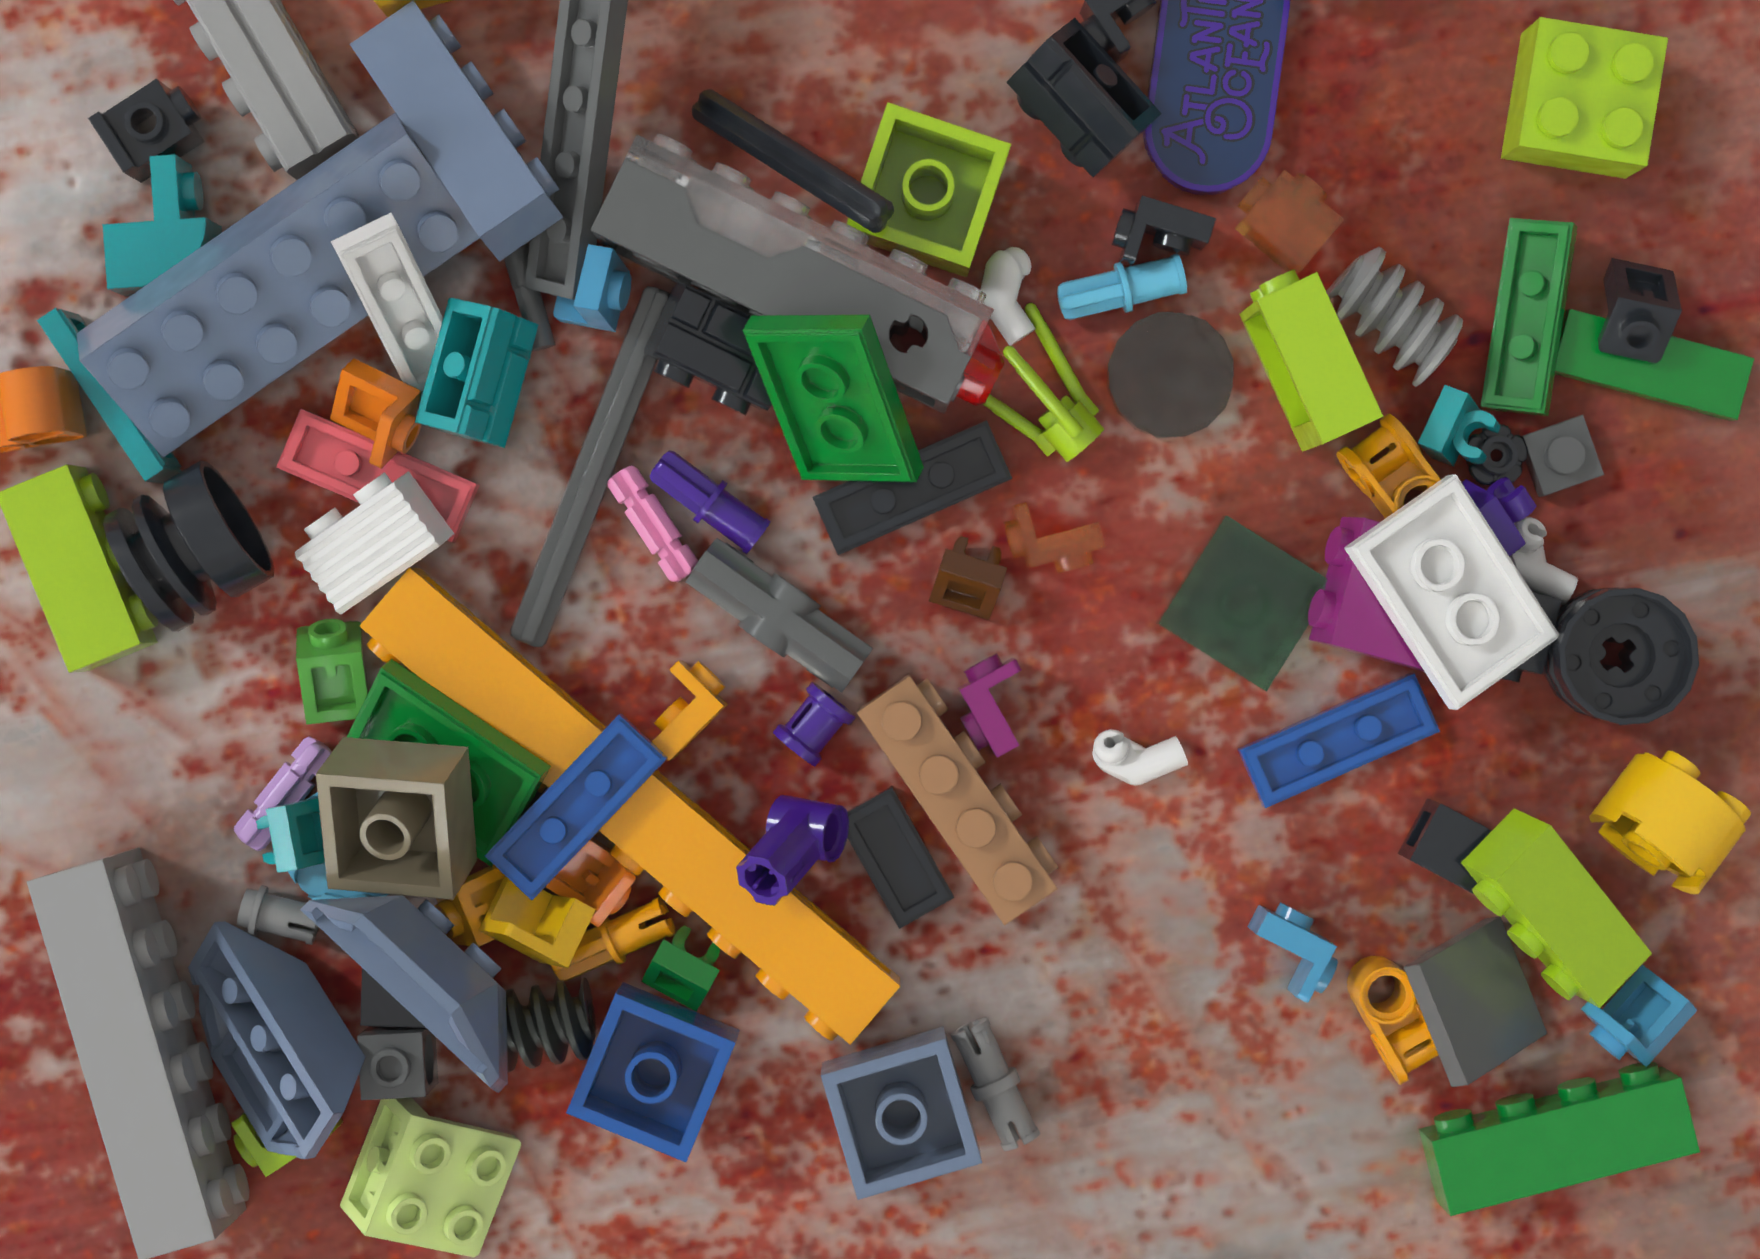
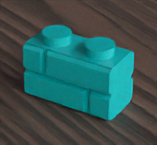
[415,298,539,448]

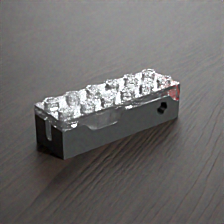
[591,134,1005,414]

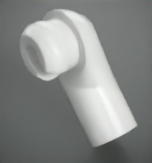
[1510,517,1578,605]
[1092,729,1188,786]

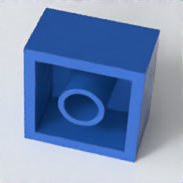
[566,982,740,1162]

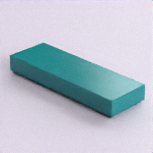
[37,308,182,484]

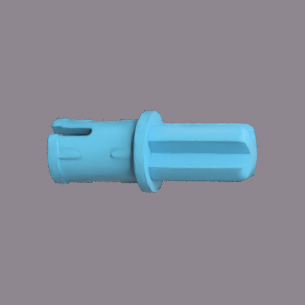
[1057,254,1187,320]

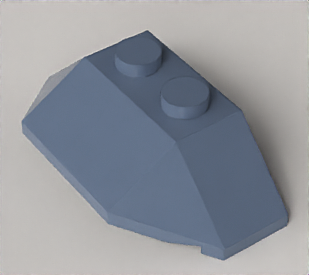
[300,895,508,1093]
[188,921,365,1159]

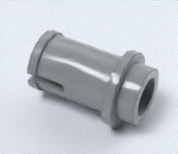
[237,885,319,945]

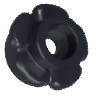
[1466,424,1528,486]

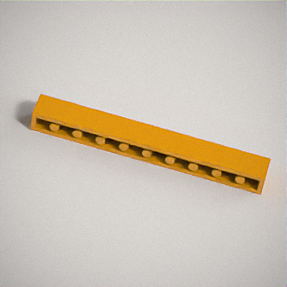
[359,567,901,1045]

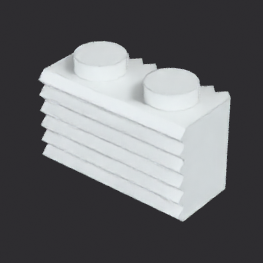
[295,471,455,614]

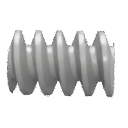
[1326,247,1463,387]

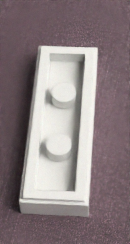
[331,213,443,391]

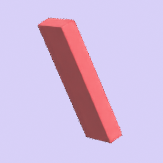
[276,409,480,543]

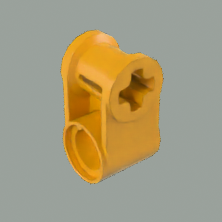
[1336,414,1441,518]
[1347,956,1439,1085]

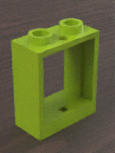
[1239,269,1384,452]

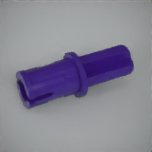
[649,450,770,554]

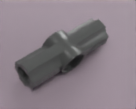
[686,538,873,693]

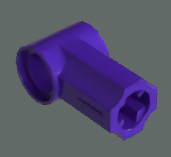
[736,795,849,906]

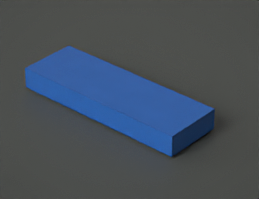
[1237,673,1440,808]
[485,714,668,900]

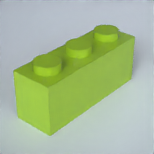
[0,464,158,673]
[1461,808,1652,1008]

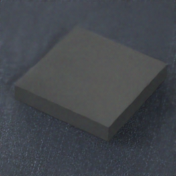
[1404,916,1548,1087]

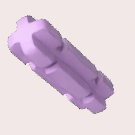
[234,736,332,851]

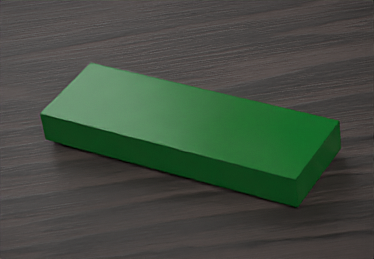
[1481,218,1578,416]
[1555,309,1754,421]

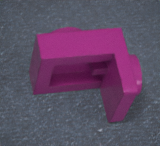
[958,653,1022,758]

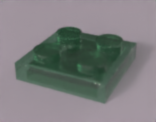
[1156,515,1327,692]

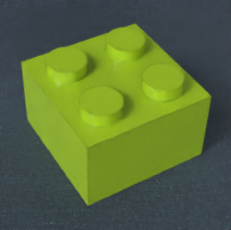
[1501,17,1668,179]
[846,102,1011,277]

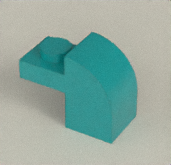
[102,154,222,297]

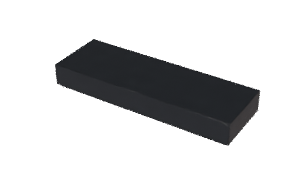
[812,420,1012,555]

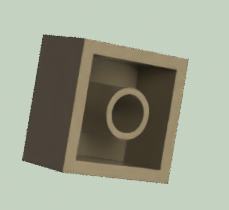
[316,737,477,900]

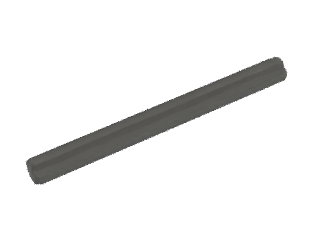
[510,286,670,647]

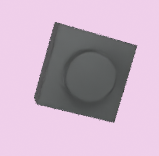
[1521,415,1604,497]

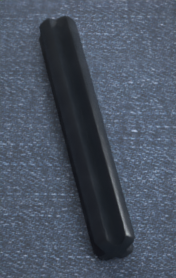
[692,89,894,233]

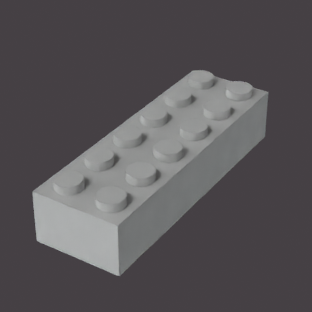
[27,847,249,1259]

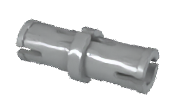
[950,1017,1040,1151]

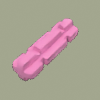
[607,465,698,582]

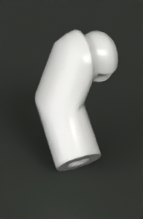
[979,247,1036,346]

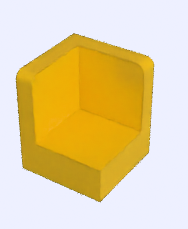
[479,876,596,968]

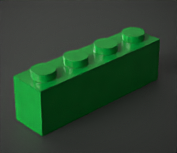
[1419,1062,1700,1216]

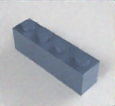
[350,0,563,262]

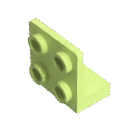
[340,1098,521,1257]

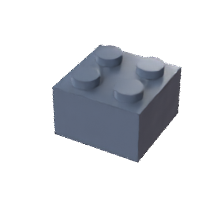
[821,1026,982,1200]

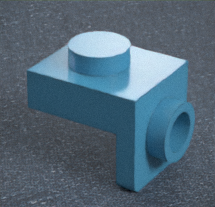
[553,244,631,332]
[1247,902,1338,1003]
[1581,964,1697,1067]

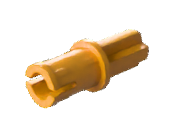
[551,897,676,981]

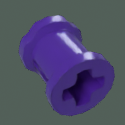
[773,682,856,767]

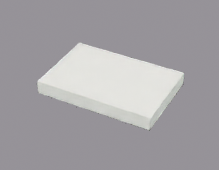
[1344,474,1559,710]

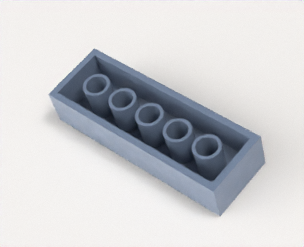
[77,113,479,457]

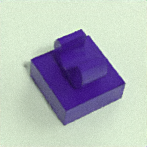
[1461,476,1536,557]

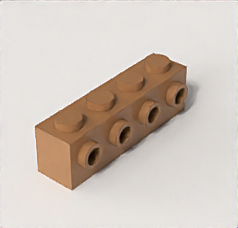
[857,674,1059,926]

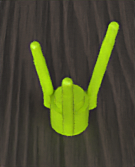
[983,303,1104,462]

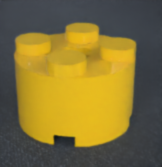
[1589,750,1751,894]

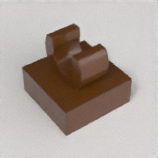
[929,536,1007,620]

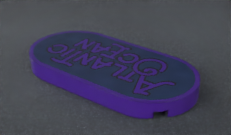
[1143,0,1290,195]

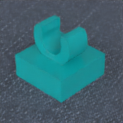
[1418,385,1501,467]
[256,798,325,873]

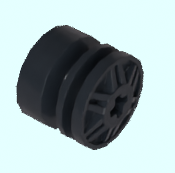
[103,460,275,631]
[1543,587,1699,725]

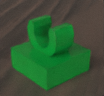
[641,926,720,1012]

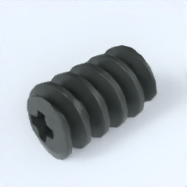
[474,977,596,1074]

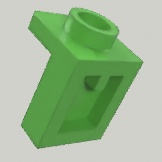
[296,619,369,725]

